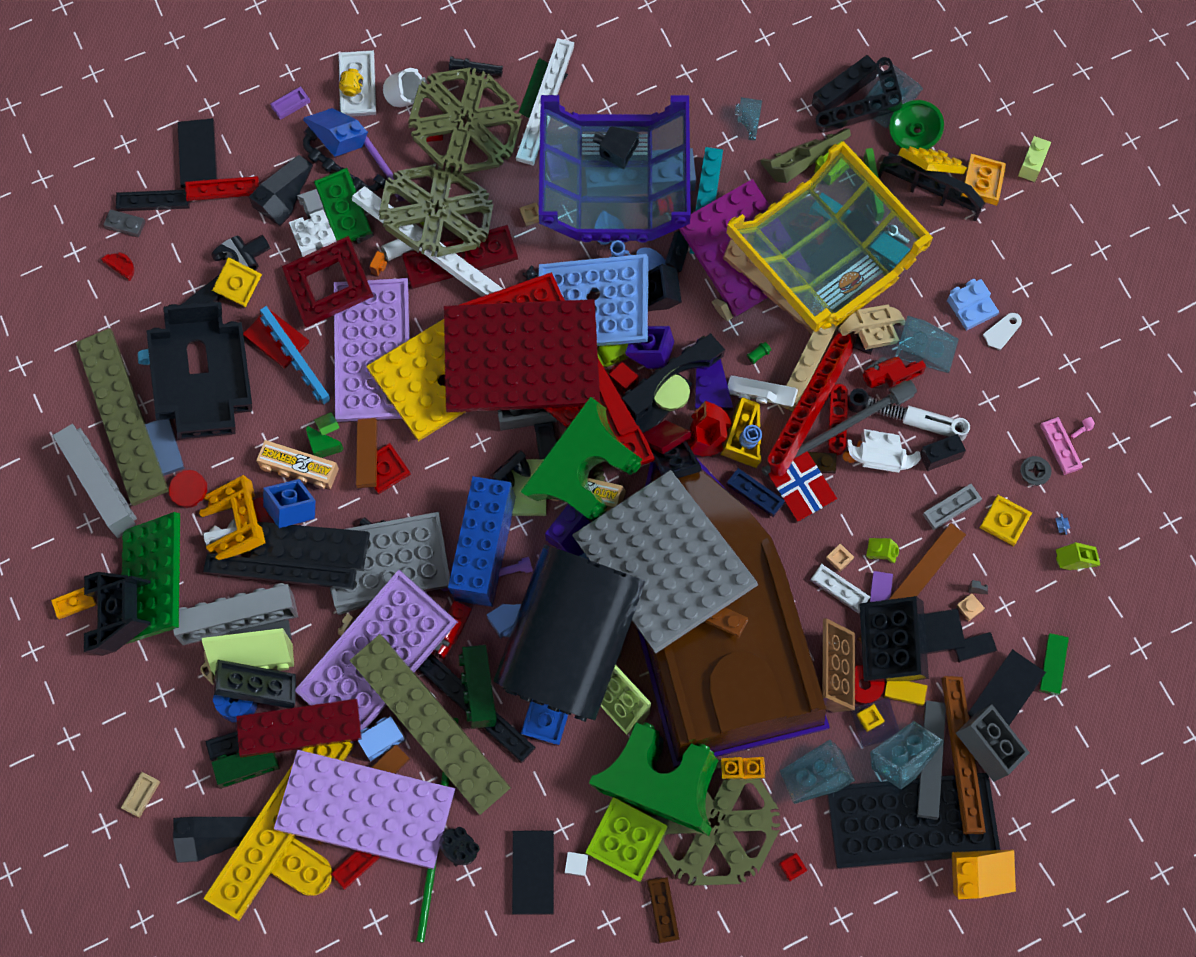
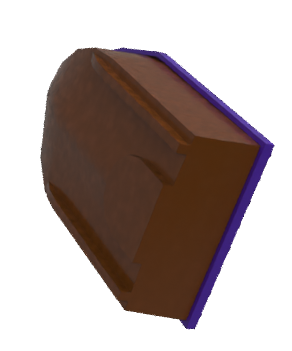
[637,459,830,768]

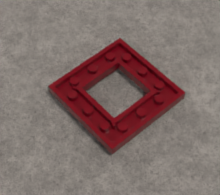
[282,236,374,328]

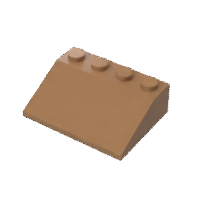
[822,618,855,713]

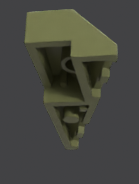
[760,128,851,183]

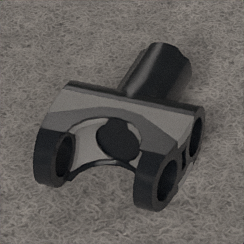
[211,235,271,271]

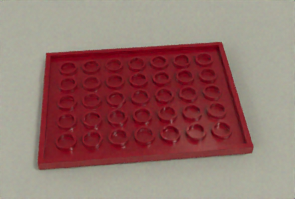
[444,299,600,413]

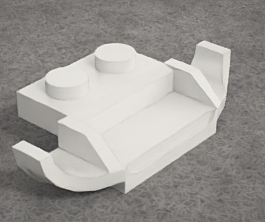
[847,429,921,473]

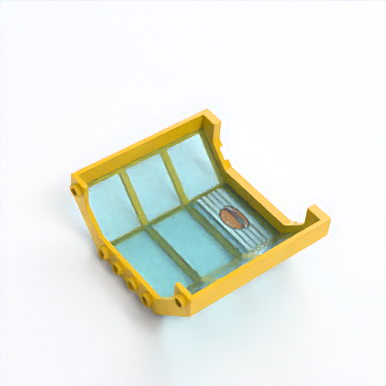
[726,141,933,332]

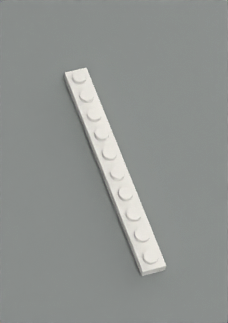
[352,186,503,297]

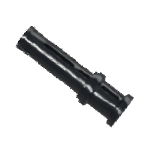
[449,56,503,77]

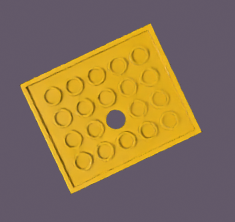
[366,319,465,442]

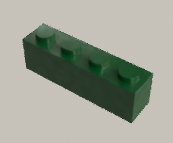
[458,645,496,729]

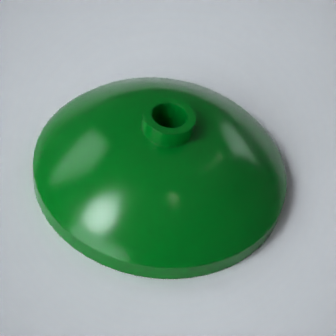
[889,100,944,150]

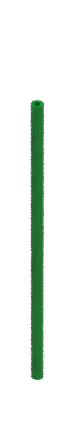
[416,718,459,943]

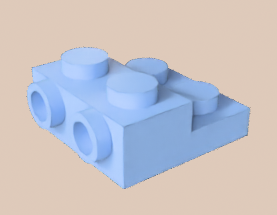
[947,279,999,331]

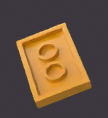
[961,154,1006,206]

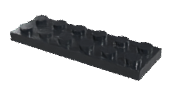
[250,522,370,571]

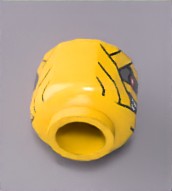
[339,68,363,97]

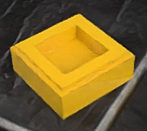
[856,704,885,732]

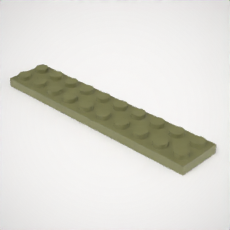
[76,328,169,506]
[349,634,511,815]

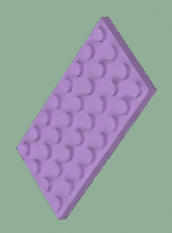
[334,278,410,422]
[295,570,458,744]
[274,750,455,869]

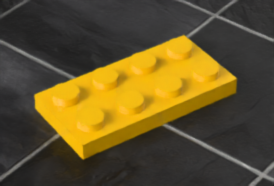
[898,146,967,174]

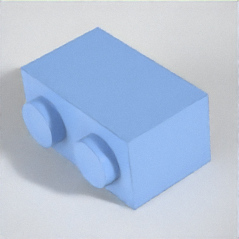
[358,717,405,762]

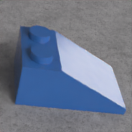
[303,108,368,157]

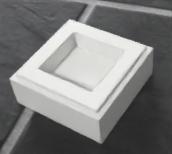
[565,852,588,876]

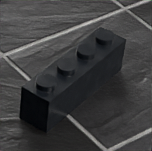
[812,55,877,113]

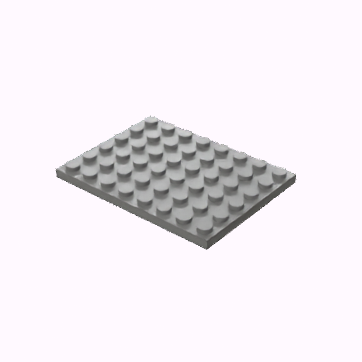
[572,470,758,653]

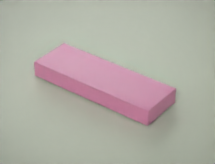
[1040,417,1083,475]

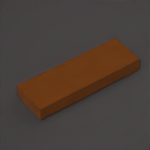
[647,877,680,944]

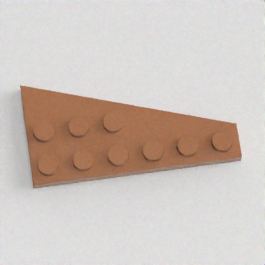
[723,240,830,335]

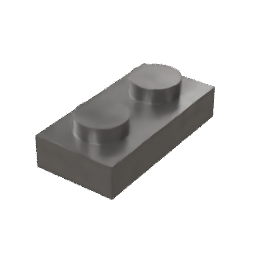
[104,209,145,237]

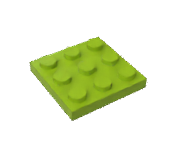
[585,797,668,882]

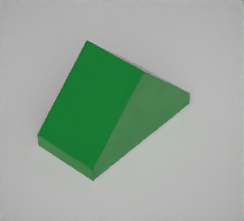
[306,426,343,458]

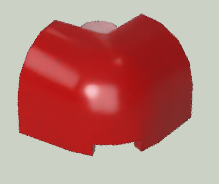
[686,401,732,456]

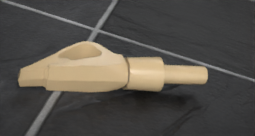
[200,651,214,685]

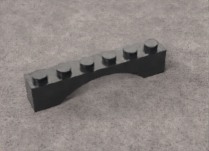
[622,333,725,421]

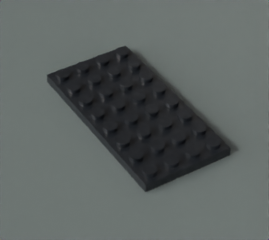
[826,773,1000,869]

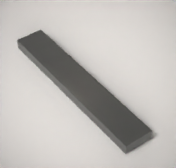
[917,700,946,820]

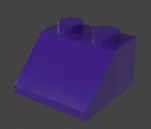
[625,326,674,369]
[545,504,591,556]

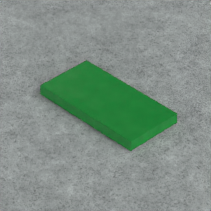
[314,168,372,242]

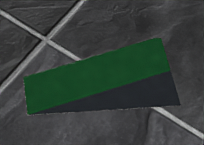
[519,58,569,118]

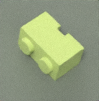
[1018,136,1051,182]

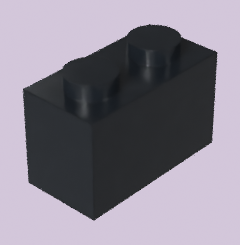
[920,434,966,471]

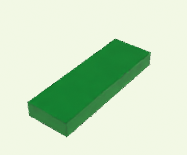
[1039,633,1069,696]

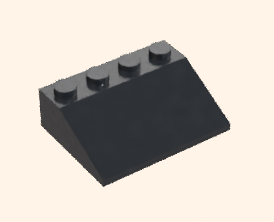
[859,596,929,682]

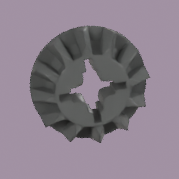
[1020,456,1051,486]

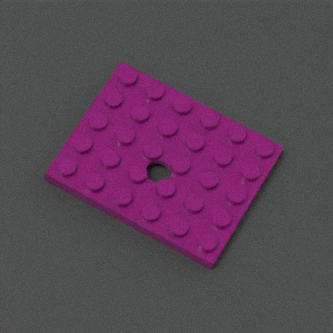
[679,179,811,317]

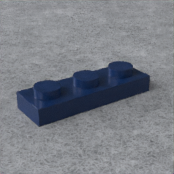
[726,468,785,517]

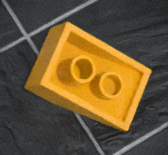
[952,849,1016,899]

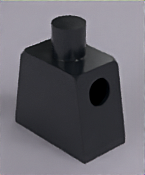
[593,126,639,169]

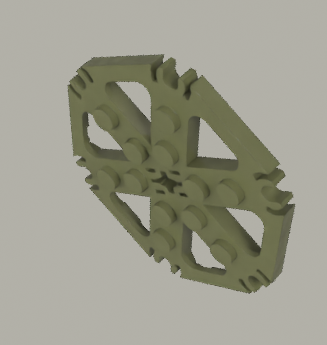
[408,68,522,174]
[378,164,493,257]
[649,759,780,886]

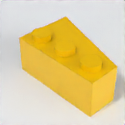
[721,397,761,468]

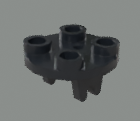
[439,827,480,867]

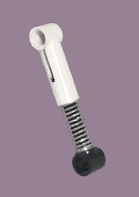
[848,388,970,441]

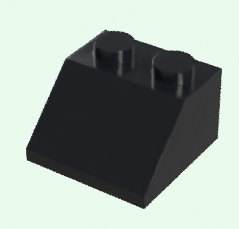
[648,264,682,311]

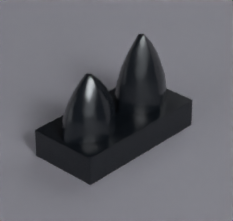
[490,450,531,487]

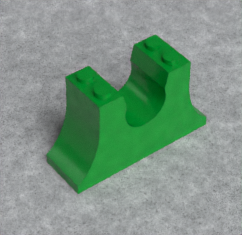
[521,397,642,521]
[589,722,719,836]

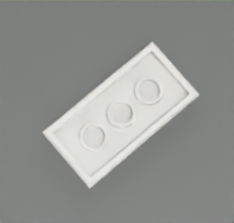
[339,50,376,117]

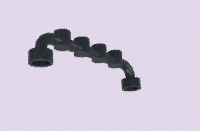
[303,126,386,192]

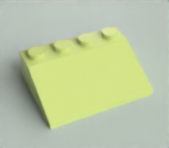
[202,628,294,675]
[601,665,651,735]

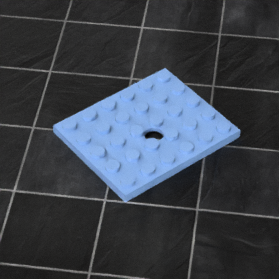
[539,254,648,346]

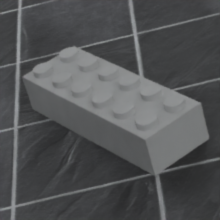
[52,424,137,539]
[173,583,299,645]

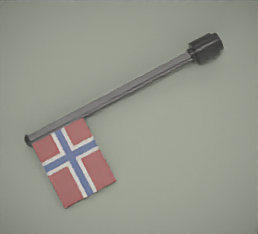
[761,380,917,522]

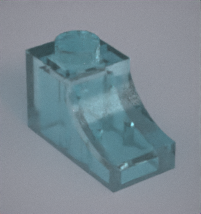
[735,97,762,141]

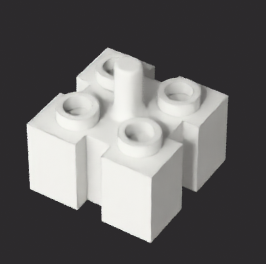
[289,210,336,257]

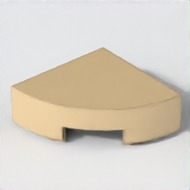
[712,298,733,321]
[338,614,355,636]

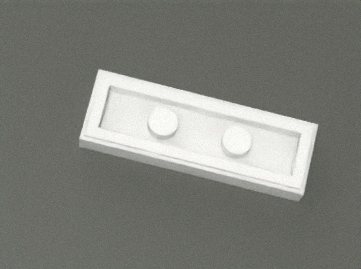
[810,564,870,614]

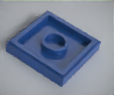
[521,699,568,745]

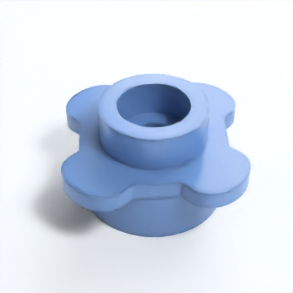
[1055,514,1070,535]

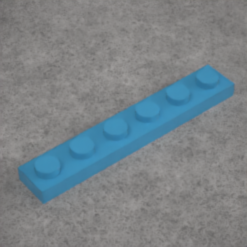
[260,306,330,404]

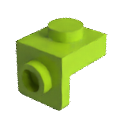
[866,538,899,563]

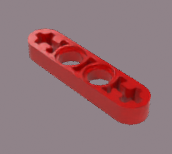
[828,384,848,456]

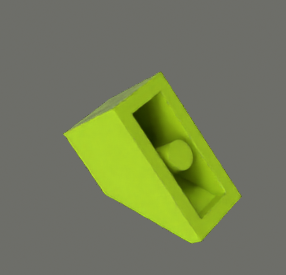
[1056,542,1100,570]

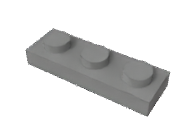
[923,484,982,530]

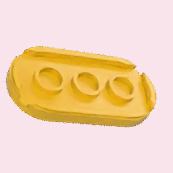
[271,838,333,896]

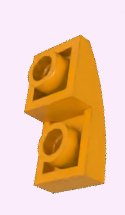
[721,757,765,779]

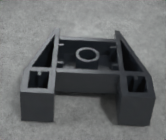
[83,572,151,656]

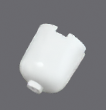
[383,68,427,108]

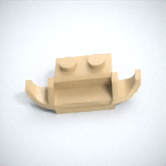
[839,304,906,350]

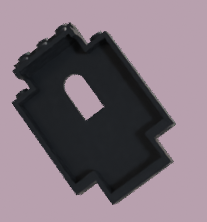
[146,301,252,440]

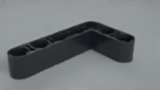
[815,57,903,132]

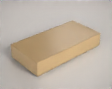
[121,772,160,818]

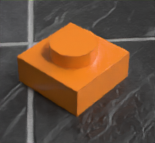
[369,251,387,277]

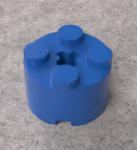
[213,695,257,722]

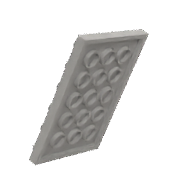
[332,512,450,608]

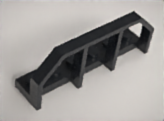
[878,152,986,221]

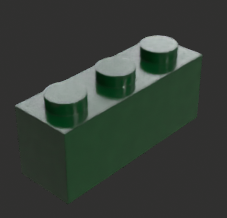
[211,750,280,789]

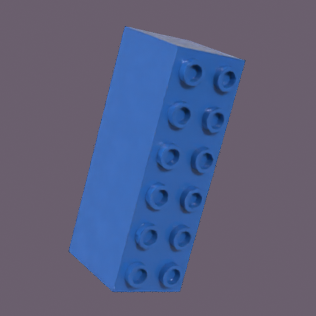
[448,476,516,607]

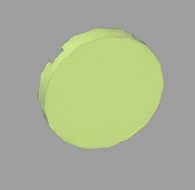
[654,375,690,411]

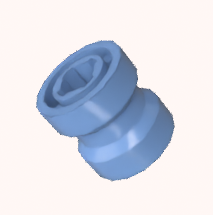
[739,425,762,449]

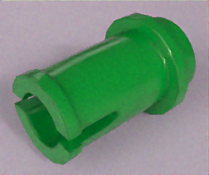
[747,342,771,364]

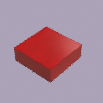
[779,853,808,882]

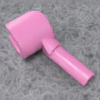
[1071,417,1095,439]

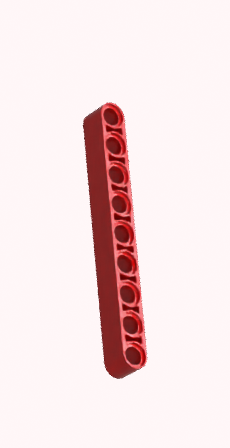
[767,332,853,476]

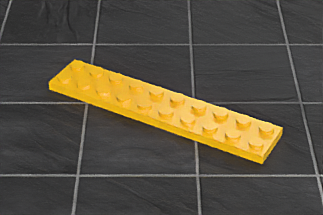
[203,742,354,921]

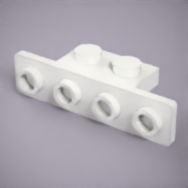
[728,376,798,407]

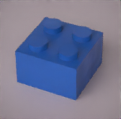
[263,479,316,528]

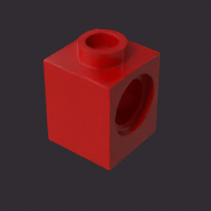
[609,362,639,394]

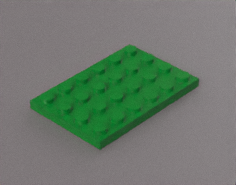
[121,512,180,644]

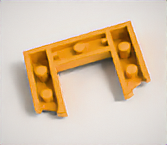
[199,475,265,560]

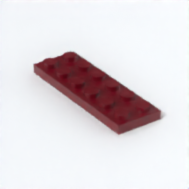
[402,225,518,289]
[236,699,362,757]

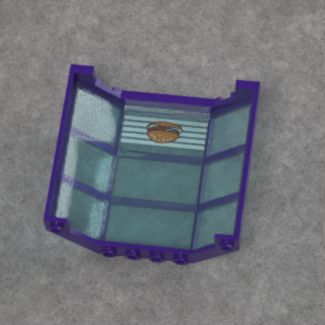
[539,95,691,242]

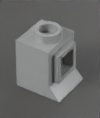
[297,189,326,218]

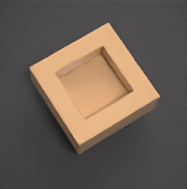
[826,544,854,572]
[956,594,985,622]

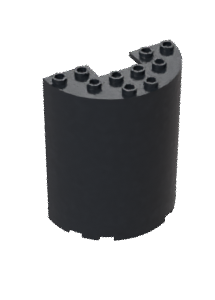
[493,544,646,722]

